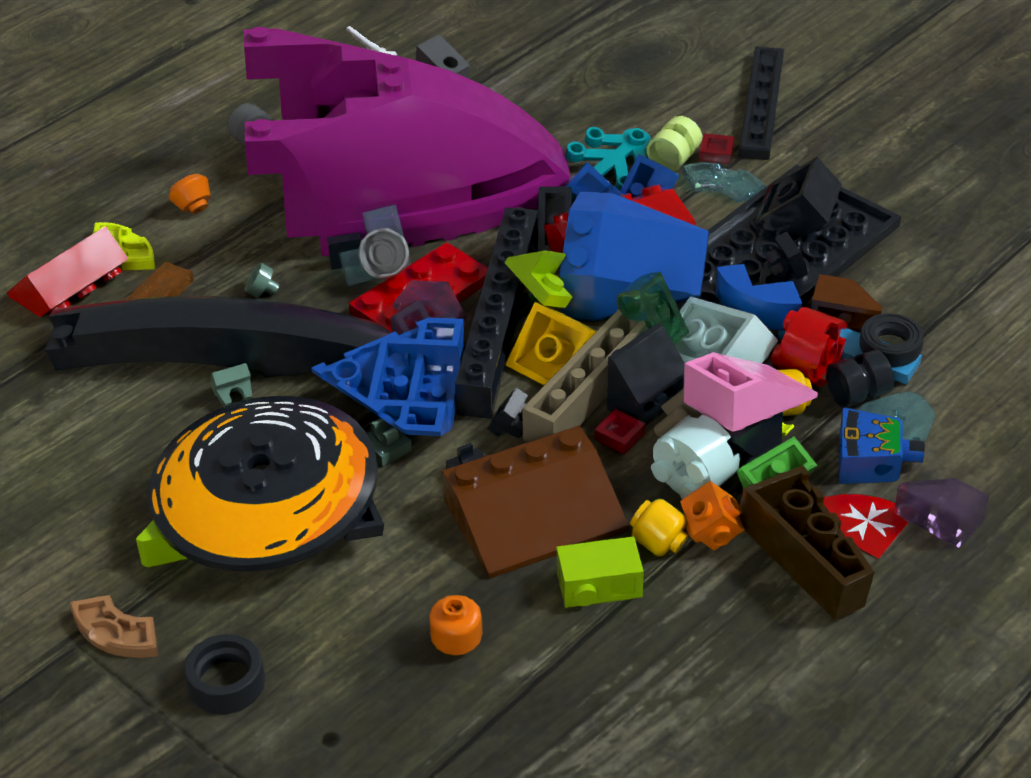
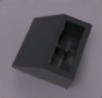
[607,323,685,426]

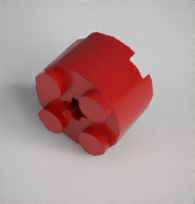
[771,307,847,388]

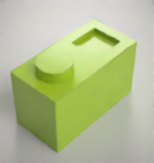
[557,536,644,608]

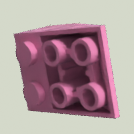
[684,352,818,432]

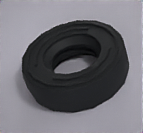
[859,313,923,367]

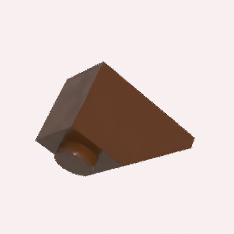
[811,274,882,333]

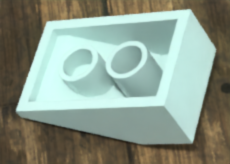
[666,297,778,363]

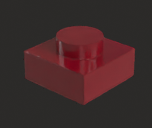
[699,133,735,165]
[594,409,646,455]

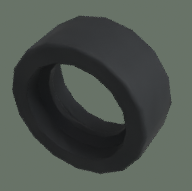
[184,634,266,714]

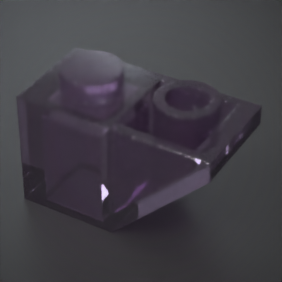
[894,478,989,548]

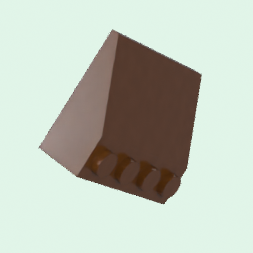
[442,425,629,579]

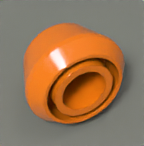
[169,174,211,214]

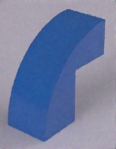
[716,264,802,330]

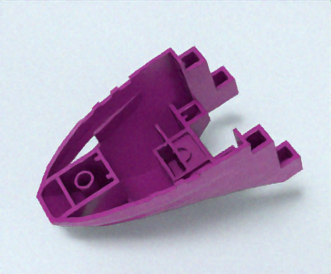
[244,27,571,256]

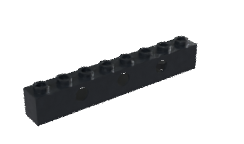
[455,207,538,419]

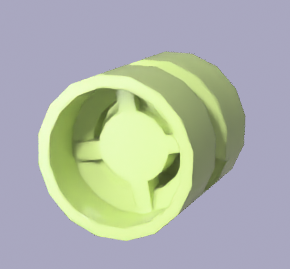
[646,116,702,172]

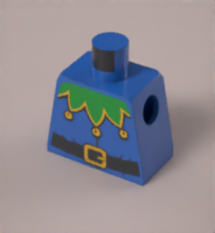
[838,408,925,484]

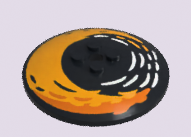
[148,396,378,572]

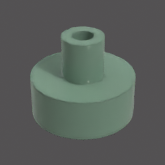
[244,262,279,298]

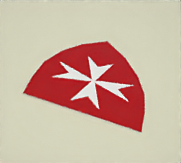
[823,494,917,559]

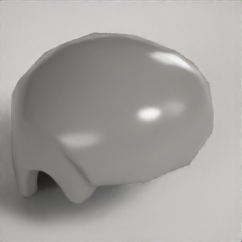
[358,228,410,279]

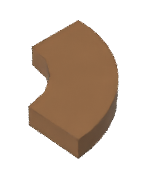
[70,595,158,658]

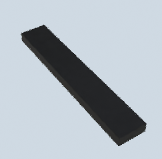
[739,46,784,160]

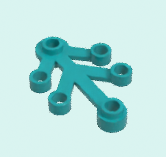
[566,127,651,201]

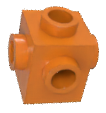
[680,480,745,551]

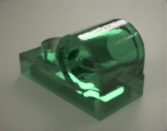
[616,272,689,345]

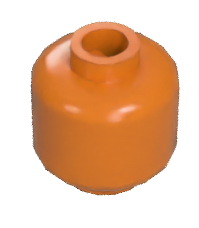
[429,595,483,656]

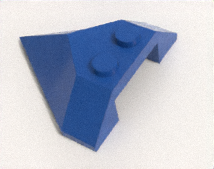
[311,317,464,436]

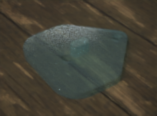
[859,392,935,442]

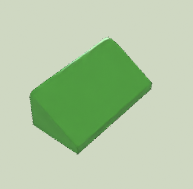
[737,436,817,489]

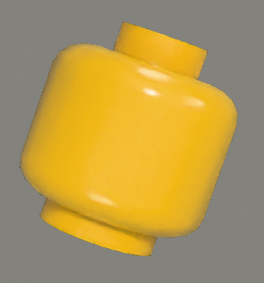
[630,499,689,556]

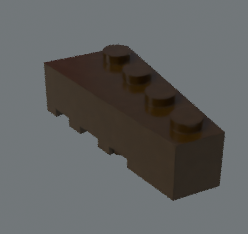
[739,465,875,620]

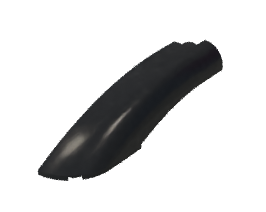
[45,296,391,378]

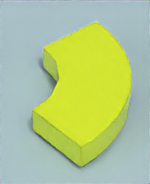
[93,222,155,271]

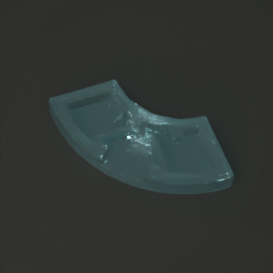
[683,163,767,203]

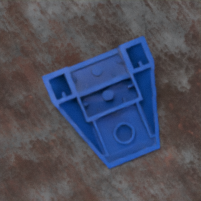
[560,191,709,322]

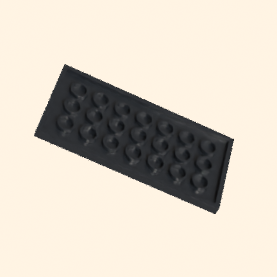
[668,164,901,331]

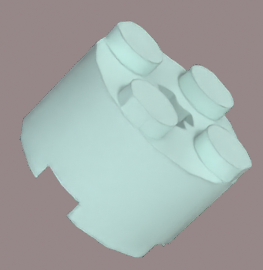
[651,415,740,499]

